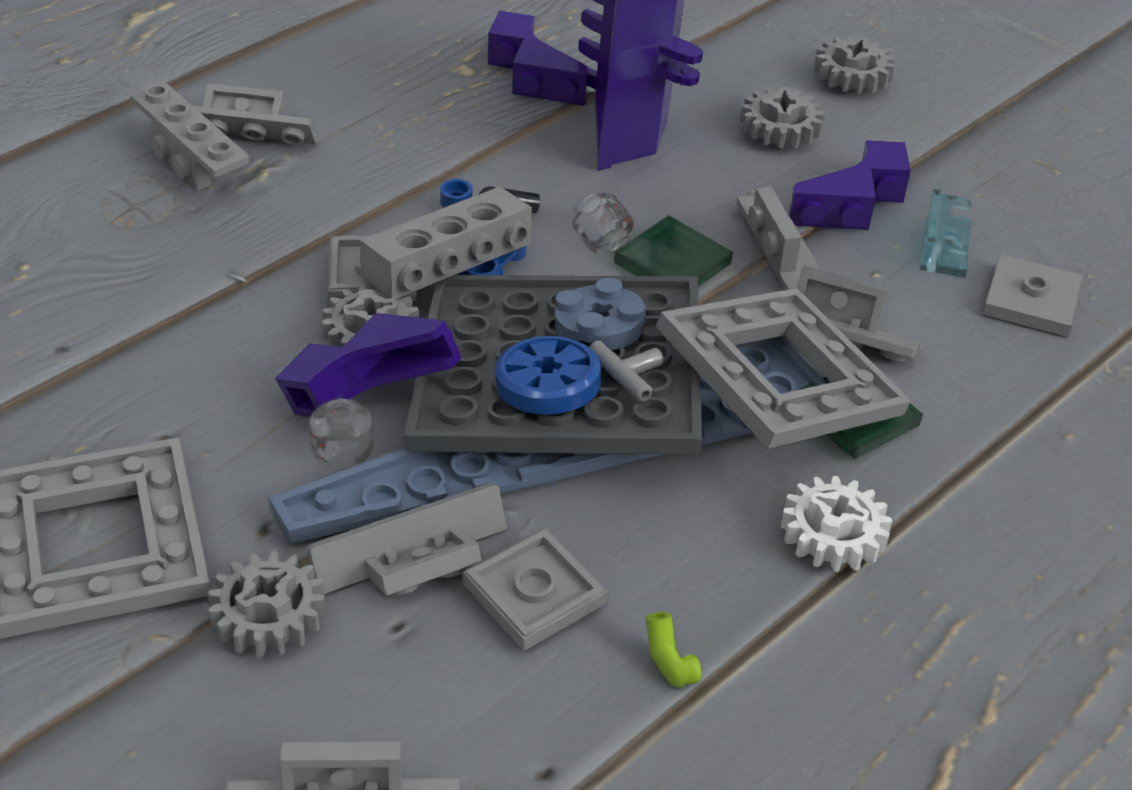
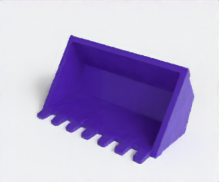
[578,0,703,171]

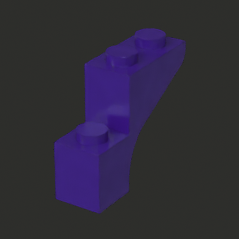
[488,10,588,106]
[789,140,911,230]
[275,313,462,418]

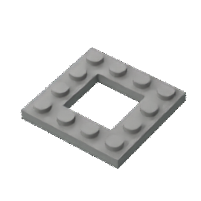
[655,288,911,449]
[0,437,211,639]

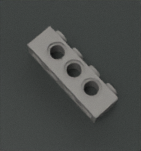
[360,187,532,299]

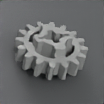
[814,36,895,94]
[740,87,825,149]
[322,284,419,347]
[208,551,326,657]

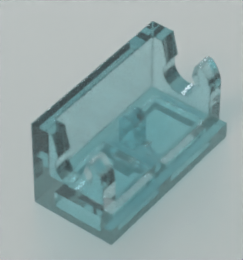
[919,189,972,278]

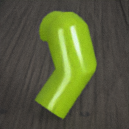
[646,612,702,689]

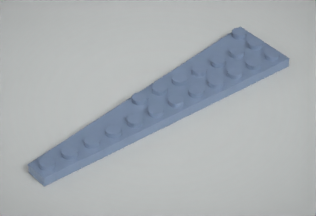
[269,336,827,544]

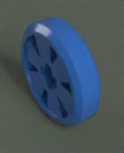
[495,336,601,415]

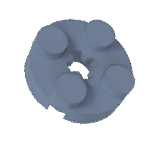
[555,278,646,350]

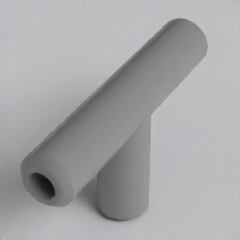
[589,341,663,402]

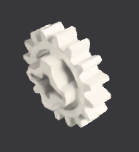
[781,476,892,572]

